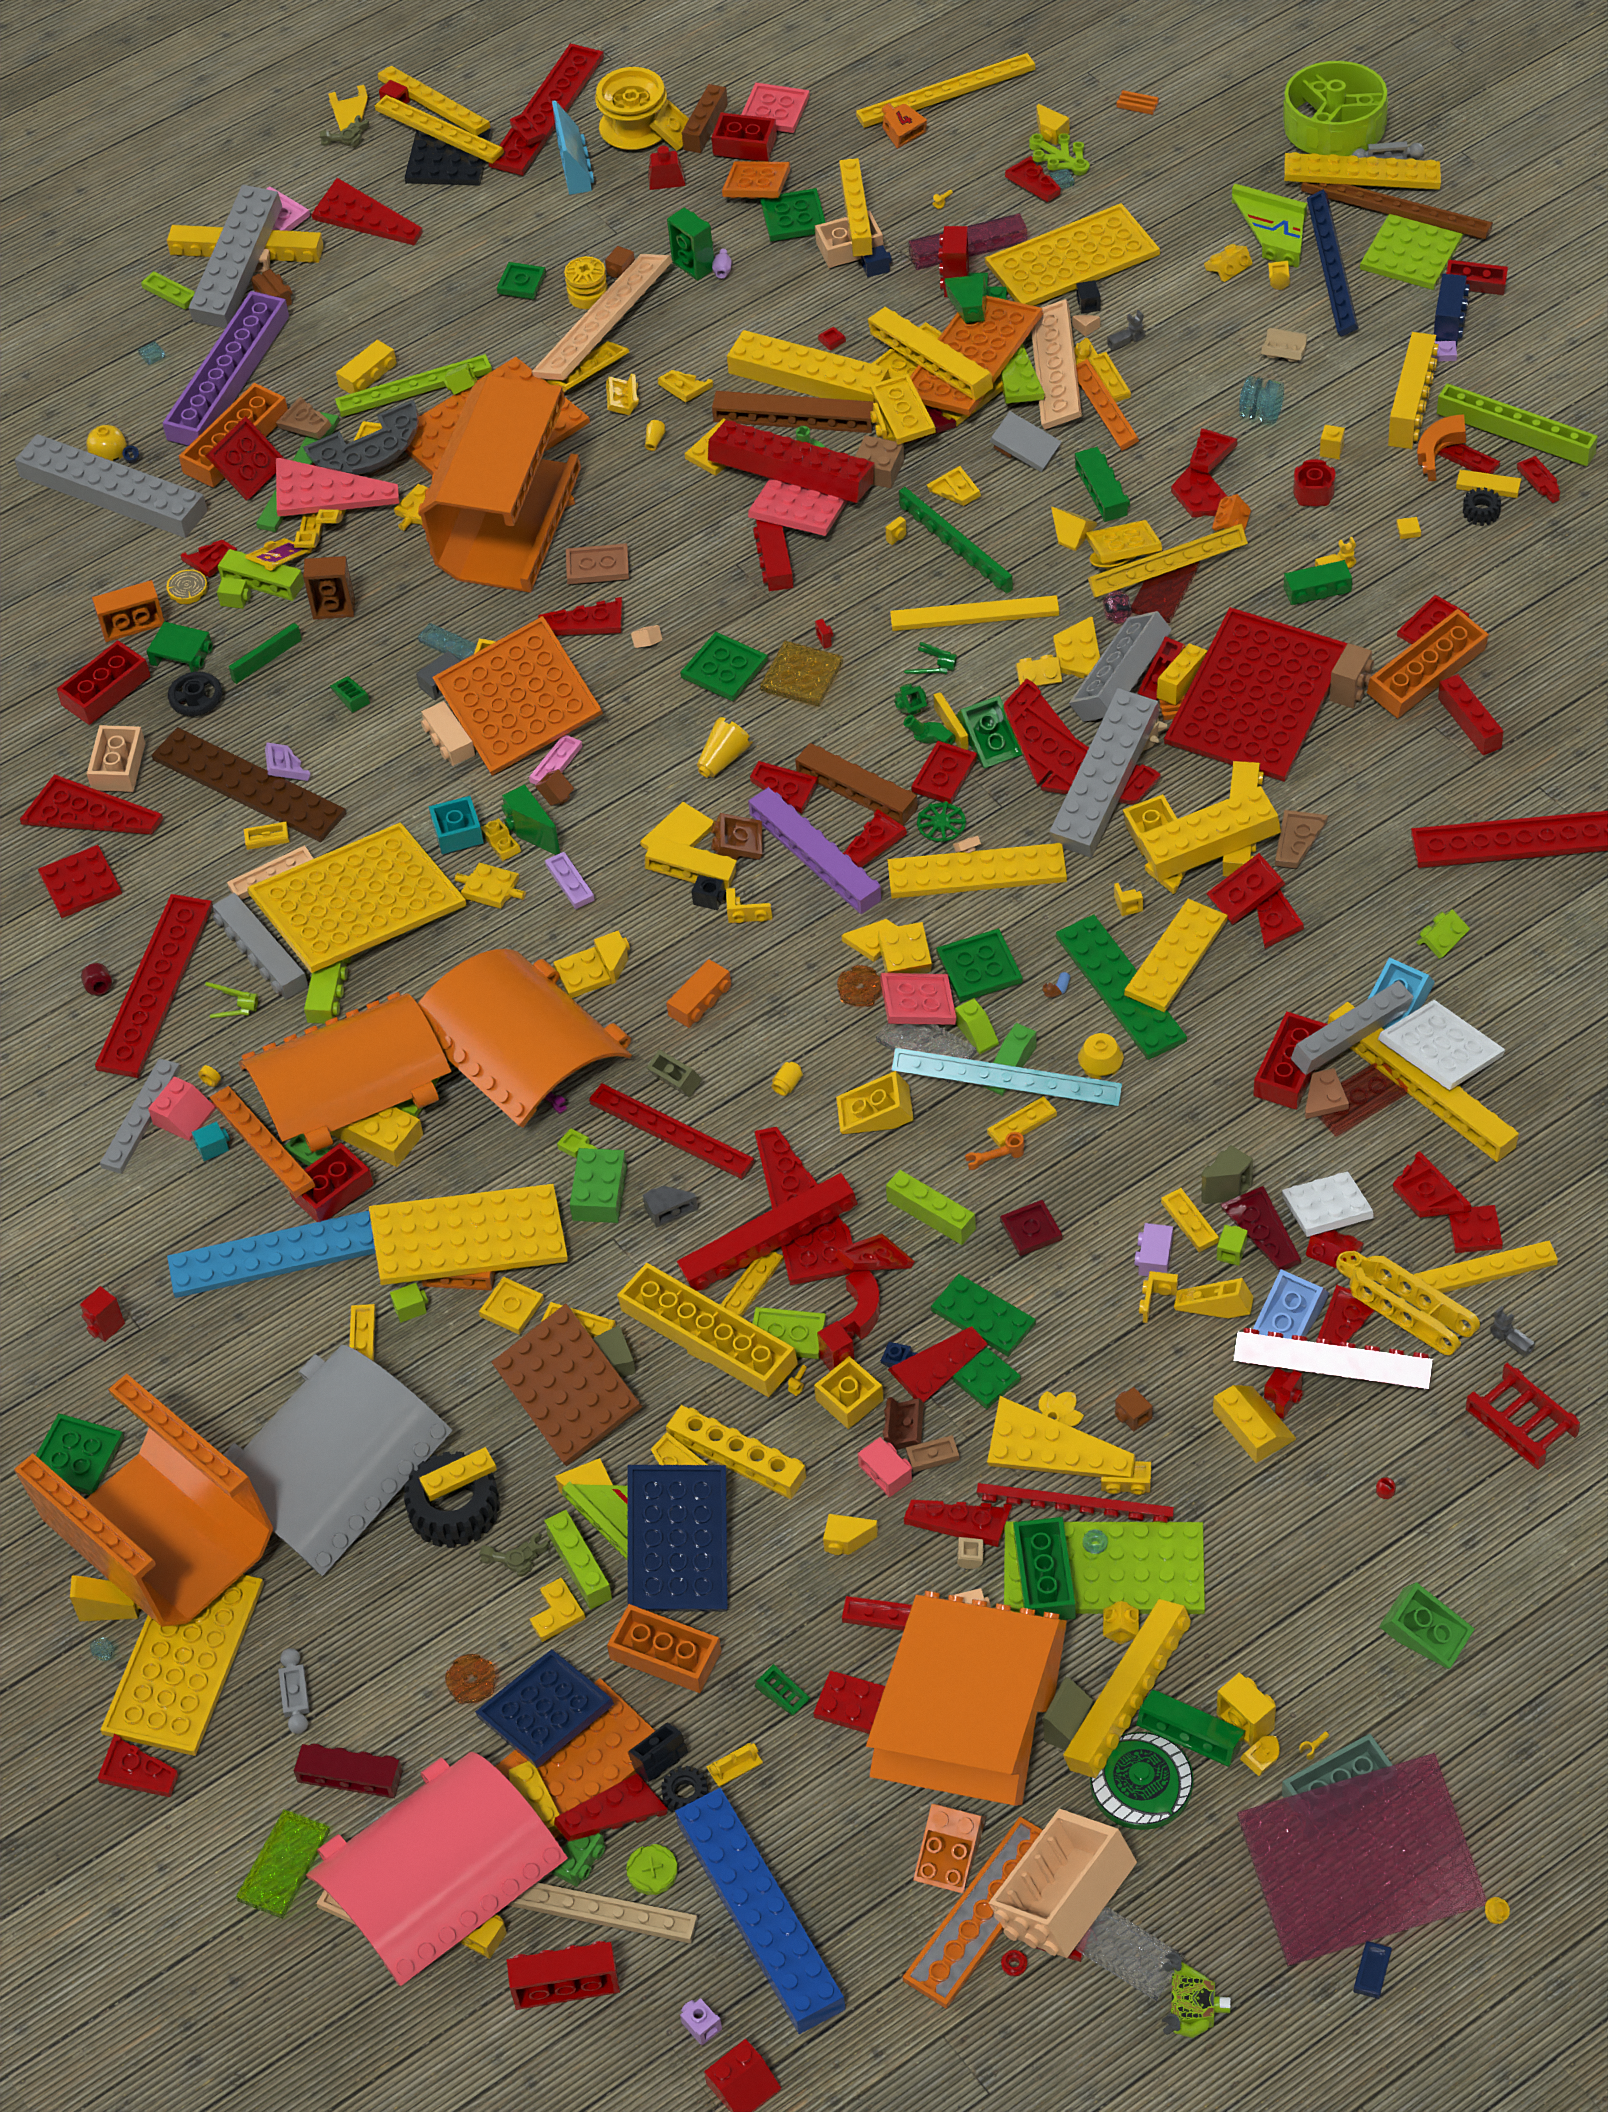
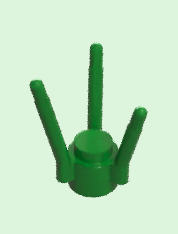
[904,642,957,674]

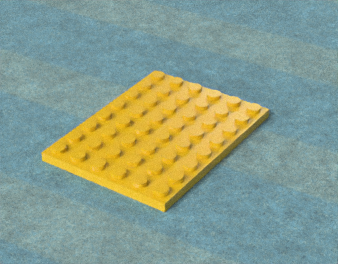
[247,822,466,973]

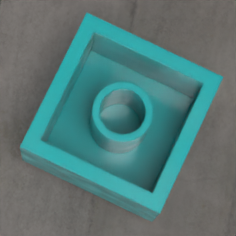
[428,796,484,854]

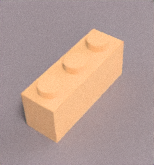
[421,701,475,766]

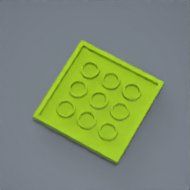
[1360,214,1463,290]

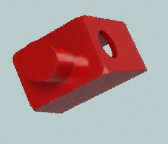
[648,146,686,190]

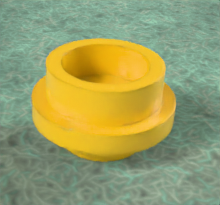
[1485,1897,1510,1924]

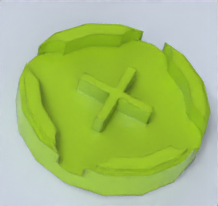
[626,1844,678,1895]

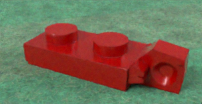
[1517,456,1561,503]

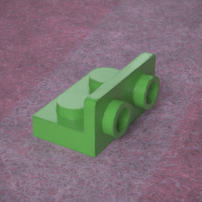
[551,1833,605,1887]

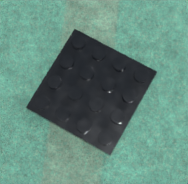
[404,128,492,186]

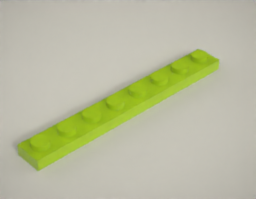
[335,354,492,417]

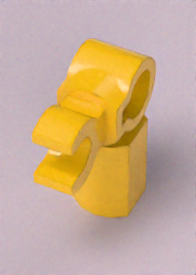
[1315,537,1356,568]

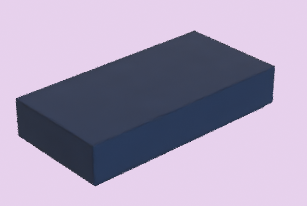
[1353,1941,1392,1999]

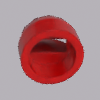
[1376,1477,1396,1499]

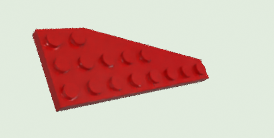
[754,1127,856,1286]

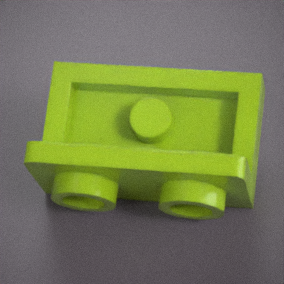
[1416,909,1470,959]

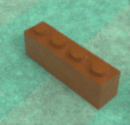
[682,84,728,153]

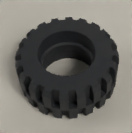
[404,1451,500,1548]

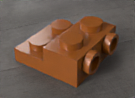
[711,813,762,860]

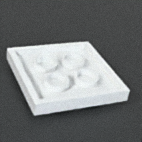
[1282,1172,1374,1237]

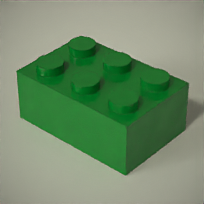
[667,207,715,281]

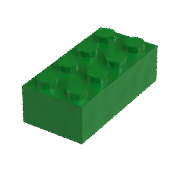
[1013,1517,1076,1620]

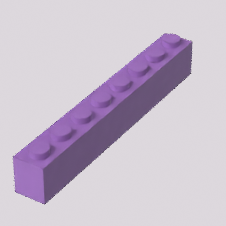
[748,787,881,914]

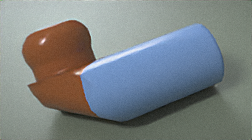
[1042,972,1071,998]

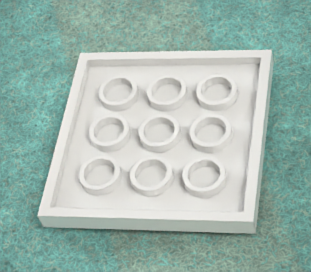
[1378,1000,1505,1090]

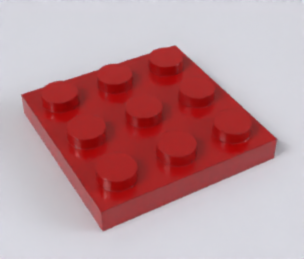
[205,416,285,501]
[38,845,122,919]

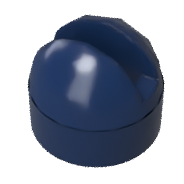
[123,446,139,463]

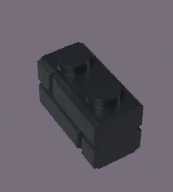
[628,1722,688,1782]

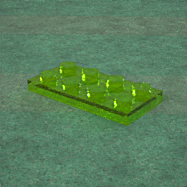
[236,1809,330,1919]

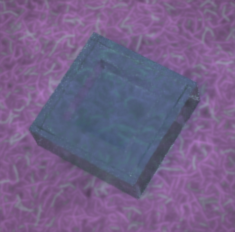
[1050,169,1074,189]
[138,341,166,365]

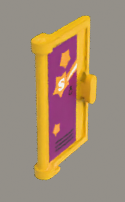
[245,538,312,571]

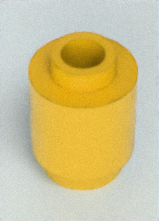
[771,1062,803,1096]

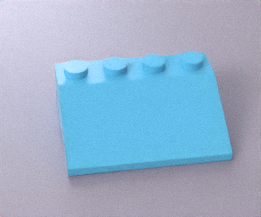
[552,100,594,195]

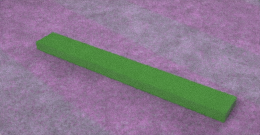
[256,412,340,532]

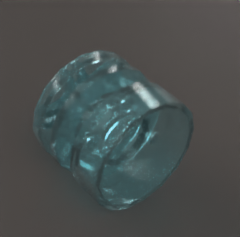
[1239,375,1284,424]

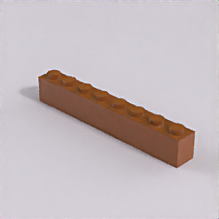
[712,391,874,433]

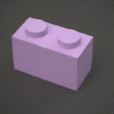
[1134,1223,1173,1276]

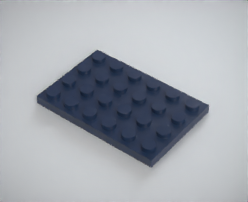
[627,1465,727,1612]

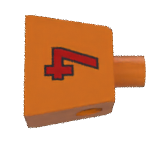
[882,103,927,149]

